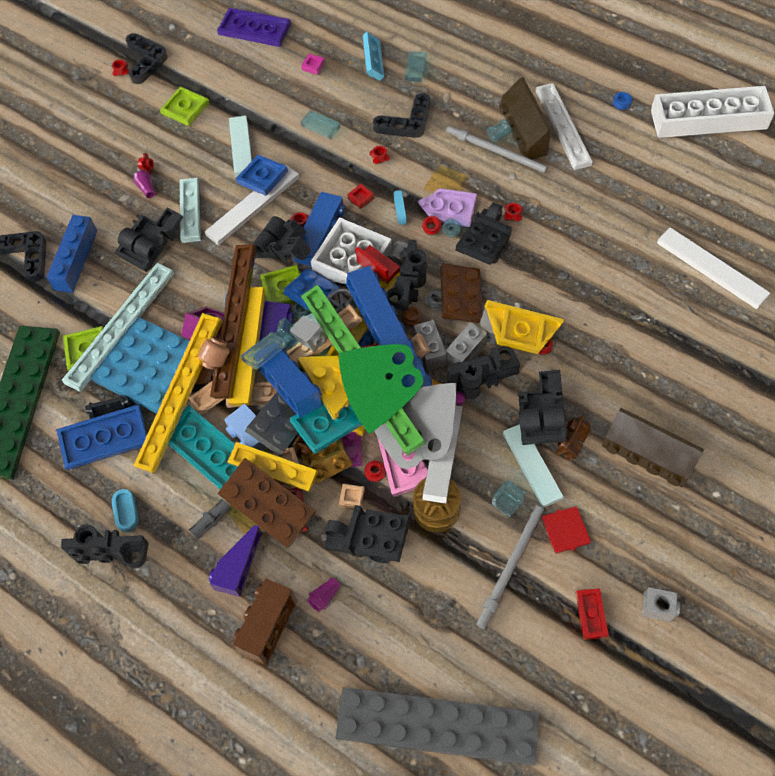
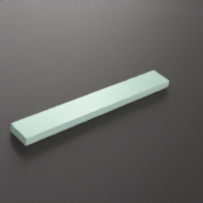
[62,263,174,392]

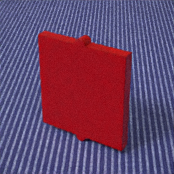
[541,506,591,554]

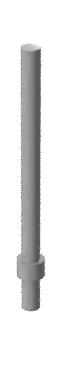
[446,126,548,173]
[476,506,544,629]

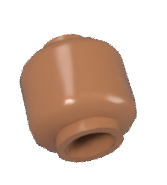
[198,337,230,370]

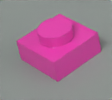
[301,54,325,75]

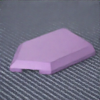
[418,188,477,227]

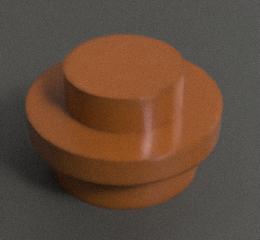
[402,307,422,326]

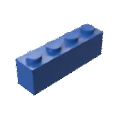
[293,191,345,267]
[46,215,98,293]
[254,344,322,418]

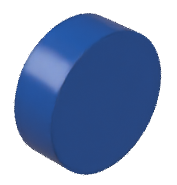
[613,92,632,110]

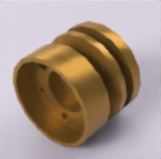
[413,478,461,533]

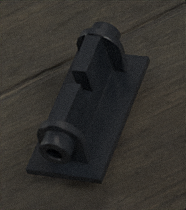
[85,395,131,419]

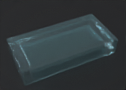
[405,51,427,82]
[300,110,340,139]
[241,332,287,370]

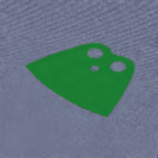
[339,344,424,434]

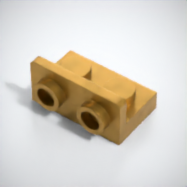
[301,438,353,484]

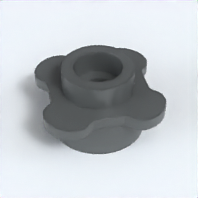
[424,290,441,311]

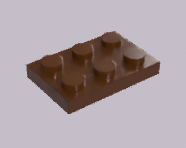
[440,263,483,323]

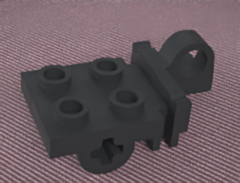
[455,202,512,265]
[114,207,183,272]
[252,216,311,262]
[387,240,426,311]
[447,347,520,399]
[518,370,567,445]
[324,505,411,564]
[61,524,149,569]

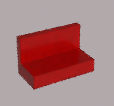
[355,245,400,284]

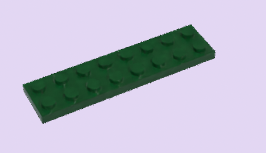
[0,325,60,480]

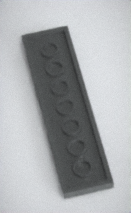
[335,687,538,766]

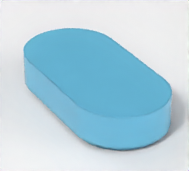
[394,190,406,225]
[112,489,139,532]

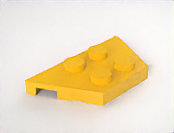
[485,300,564,354]
[298,356,350,420]

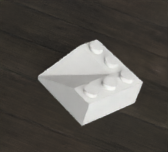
[311,217,392,284]

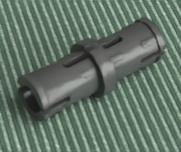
[188,499,231,539]

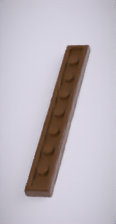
[210,244,257,399]

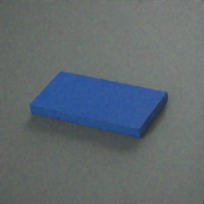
[56,404,148,470]

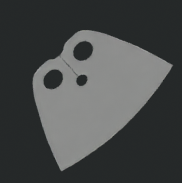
[374,383,456,469]

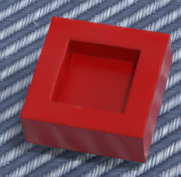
[347,184,374,209]

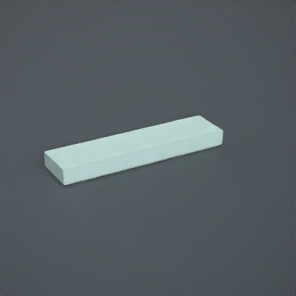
[229,116,252,177]
[180,178,201,243]
[503,424,563,508]

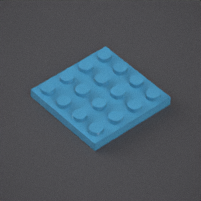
[90,317,189,414]

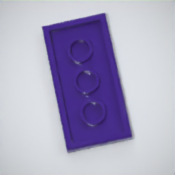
[217,8,291,47]

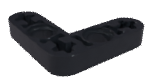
[125,33,168,84]
[373,93,430,138]
[0,231,47,282]

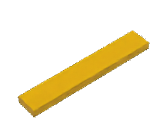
[229,287,266,406]

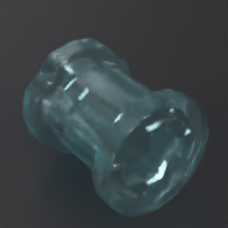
[487,119,511,143]

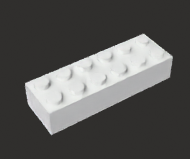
[651,86,774,138]

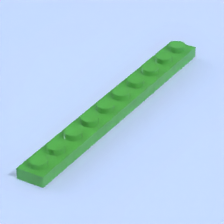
[301,285,426,456]

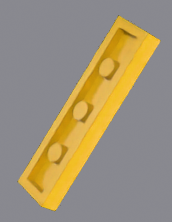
[228,442,318,492]

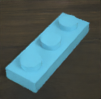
[363,32,384,81]

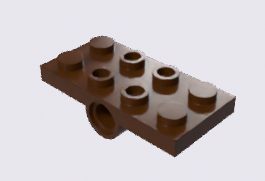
[217,458,316,548]

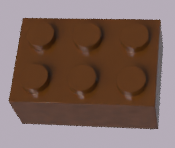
[232,578,297,667]

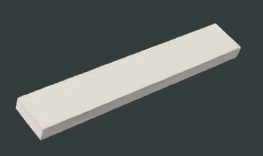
[536,83,592,170]
[205,165,299,246]
[657,228,770,309]
[423,405,463,503]

